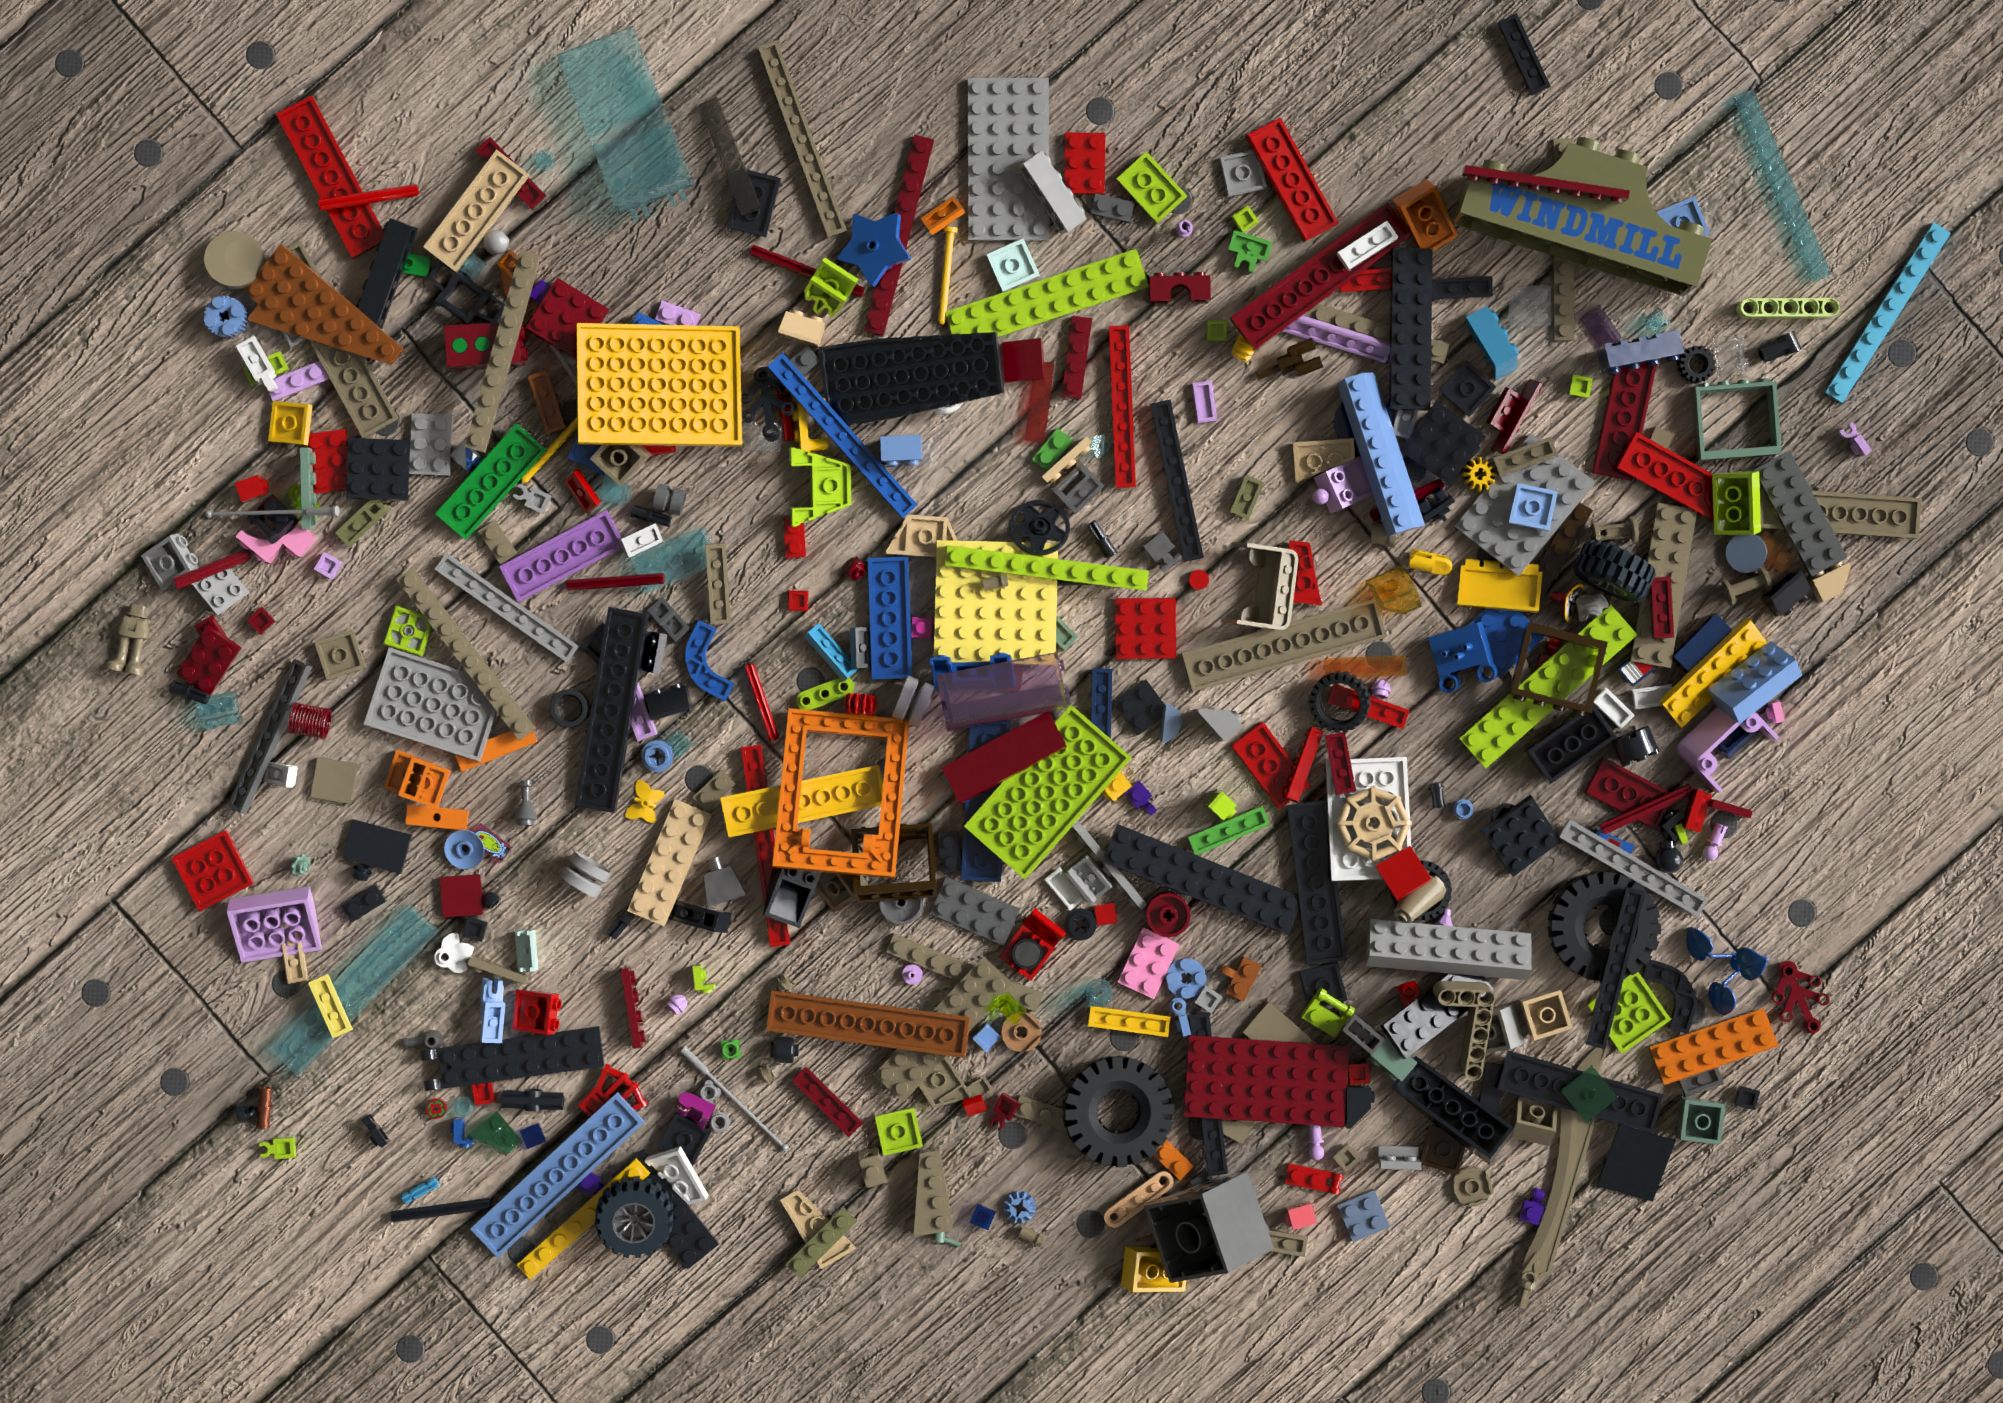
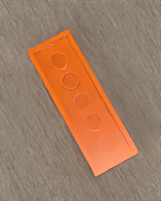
[1649,1008,1779,1086]

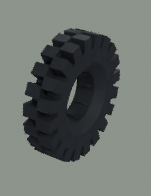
[1547,871,1661,982]
[1062,1055,1174,1168]

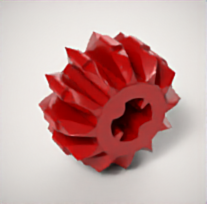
[843,693,878,716]

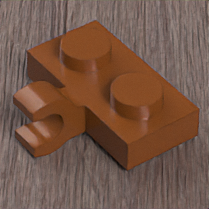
[1220,956,1262,1002]

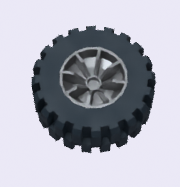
[1573,540,1656,603]
[595,1176,674,1258]

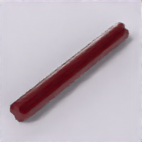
[566,573,665,591]
[1599,784,1694,834]

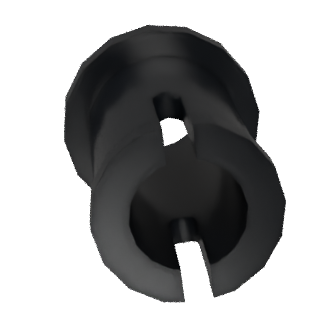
[1429,782,1446,808]

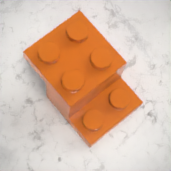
[383,749,451,809]

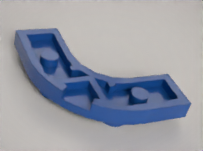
[685,620,735,701]

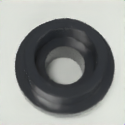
[352,864,372,881]

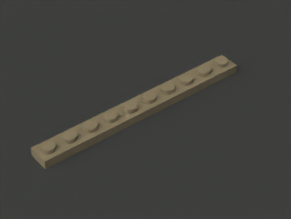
[758,40,847,238]
[1552,139,1574,341]
[465,249,541,453]
[1251,285,1449,364]
[396,567,536,741]

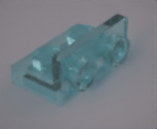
[196,691,243,729]

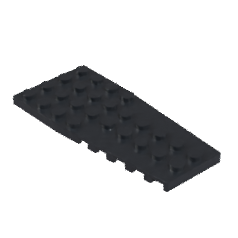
[819,332,1005,425]

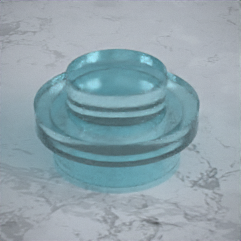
[535,150,555,171]
[454,1096,475,1117]

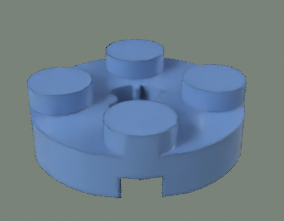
[1166,958,1207,999]

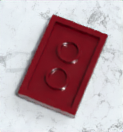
[176,625,242,696]

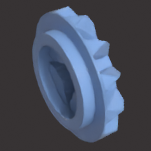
[641,740,674,772]
[1003,1191,1036,1224]

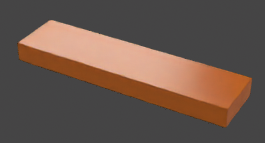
[454,731,538,772]

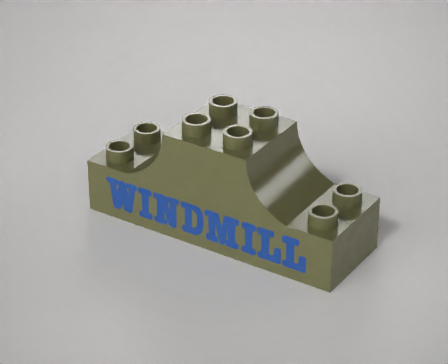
[1452,137,1712,296]

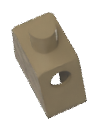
[858,1146,888,1188]

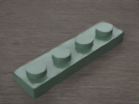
[300,448,317,530]

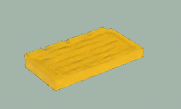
[1457,559,1542,613]

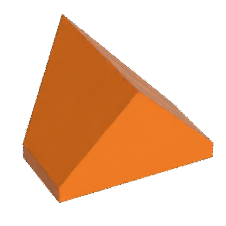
[496,249,518,300]

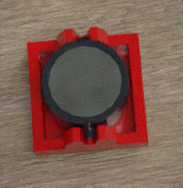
[999,924,1055,981]

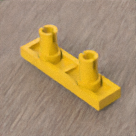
[791,395,829,467]

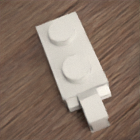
[236,336,278,392]

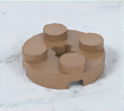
[1001,1011,1042,1052]

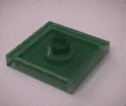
[1560,1065,1618,1123]

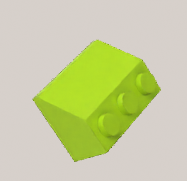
[1712,471,1761,535]

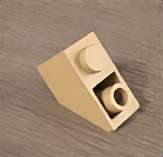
[1808,561,1851,602]

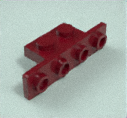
[1486,379,1542,454]

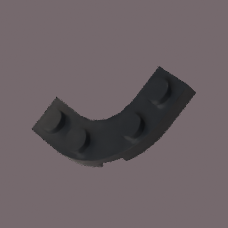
[1641,959,1696,1034]

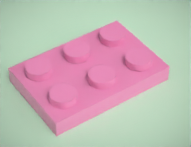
[1117,927,1180,999]

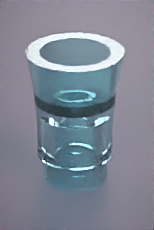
[1085,978,1113,1007]

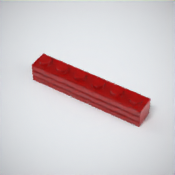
[1283,727,1324,803]

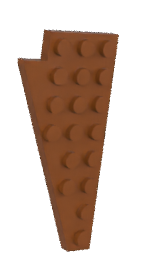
[244,244,404,364]

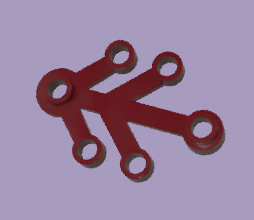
[1771,961,1830,1034]

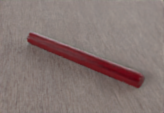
[750,245,864,298]

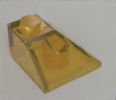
[1366,565,1422,614]

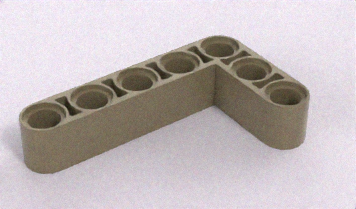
[1433,981,1495,1081]

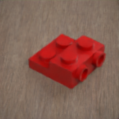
[512,989,562,1035]

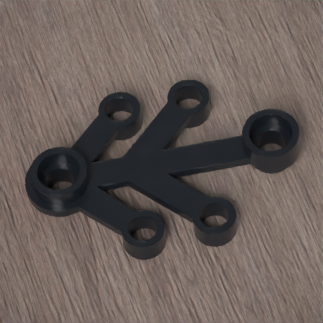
[741,367,794,442]

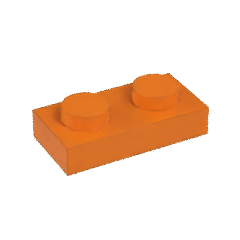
[920,196,965,235]
[1154,1140,1194,1181]

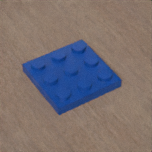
[1469,609,1544,679]

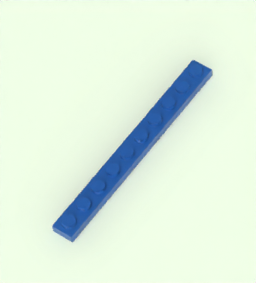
[767,353,918,518]

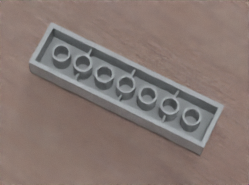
[1366,919,1532,980]

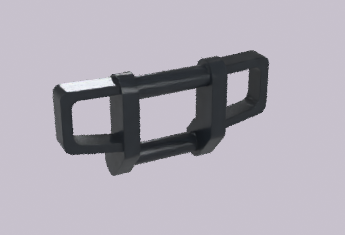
[429,260,505,325]

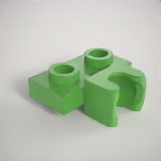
[1228,230,1273,274]

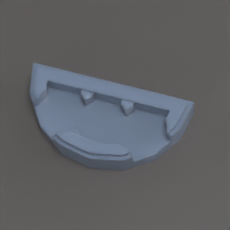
[1159,703,1183,743]

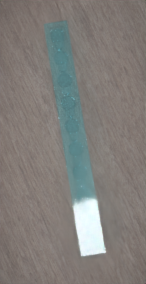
[1733,89,1832,284]

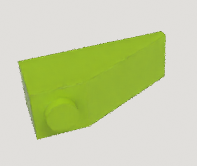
[1204,789,1237,821]

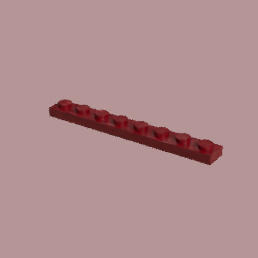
[1462,165,1630,204]

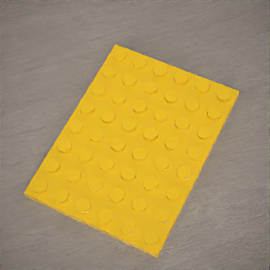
[576,323,742,447]

